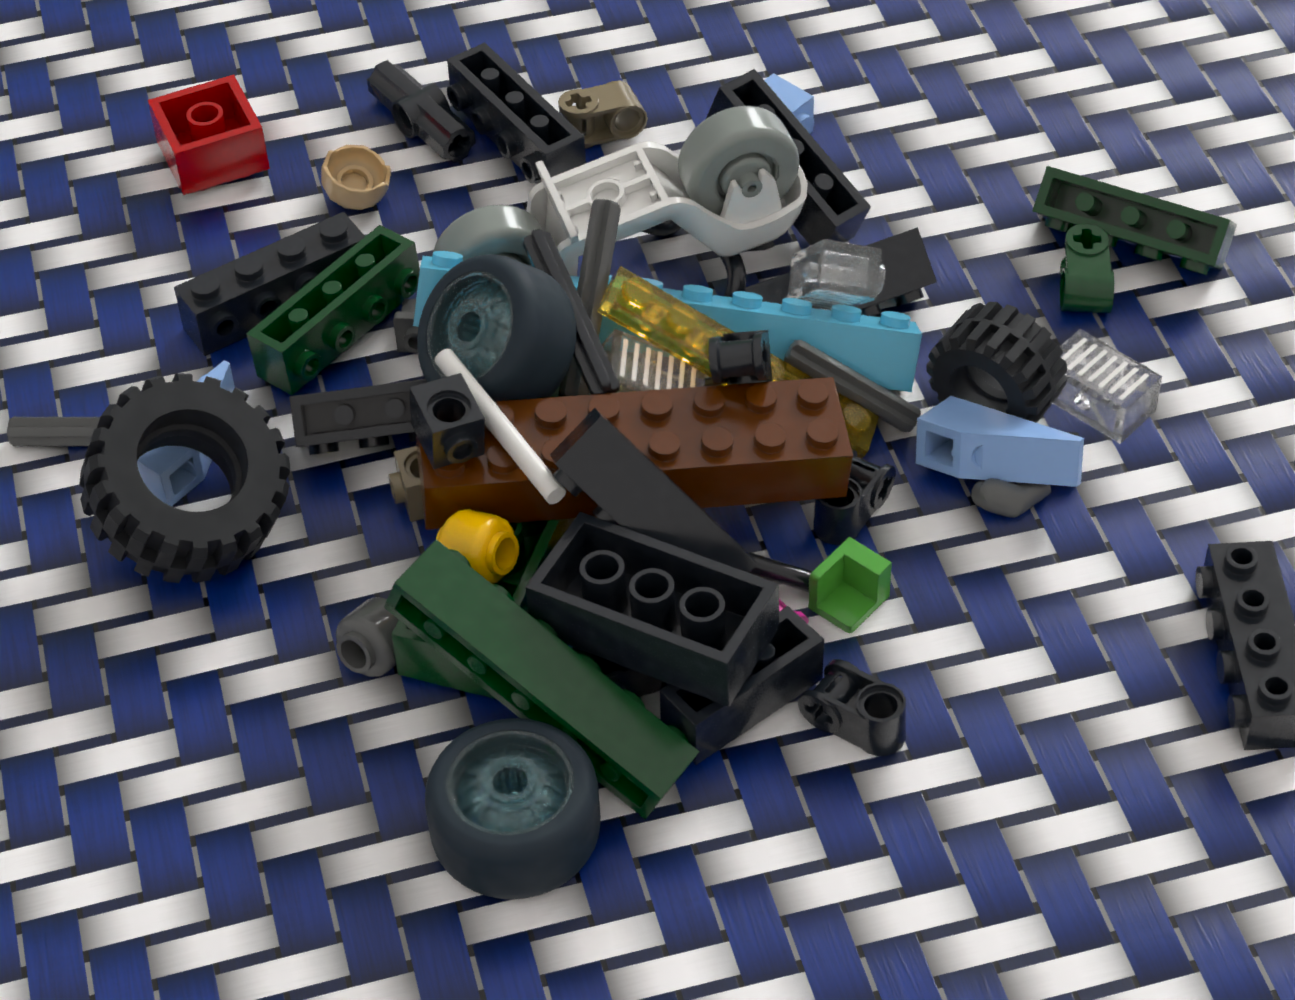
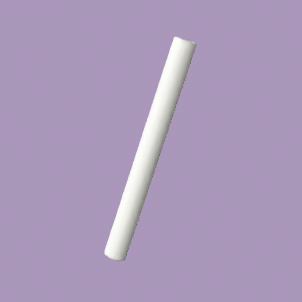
[435,349,566,504]

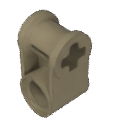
[558,80,648,149]

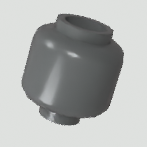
[336,597,399,677]

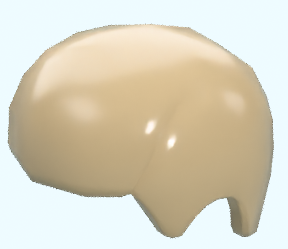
[321,145,391,210]

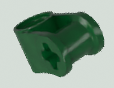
[1059,223,1114,313]

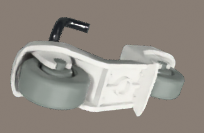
[433,106,808,358]

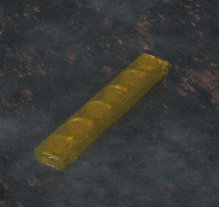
[597,266,879,459]

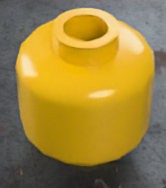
[436,509,519,584]

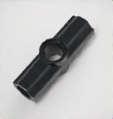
[367,60,476,163]

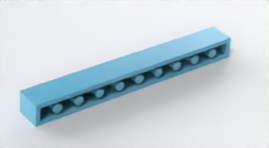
[413,251,922,392]

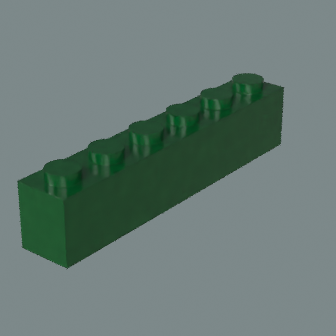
[384,539,700,820]

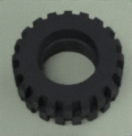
[79,373,291,583]

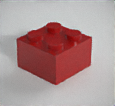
[148,74,270,196]

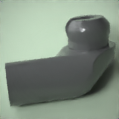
[971,478,1051,518]

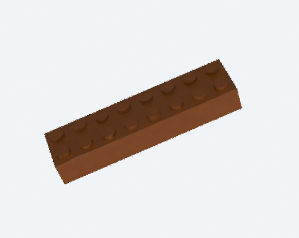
[416,377,853,530]

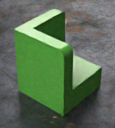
[808,537,892,633]

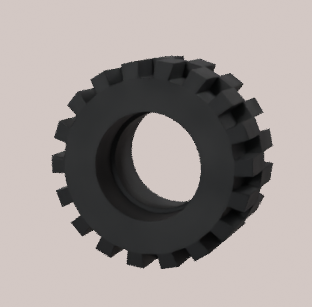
[926,302,1068,423]

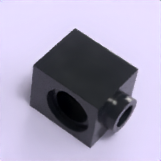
[410,373,485,469]

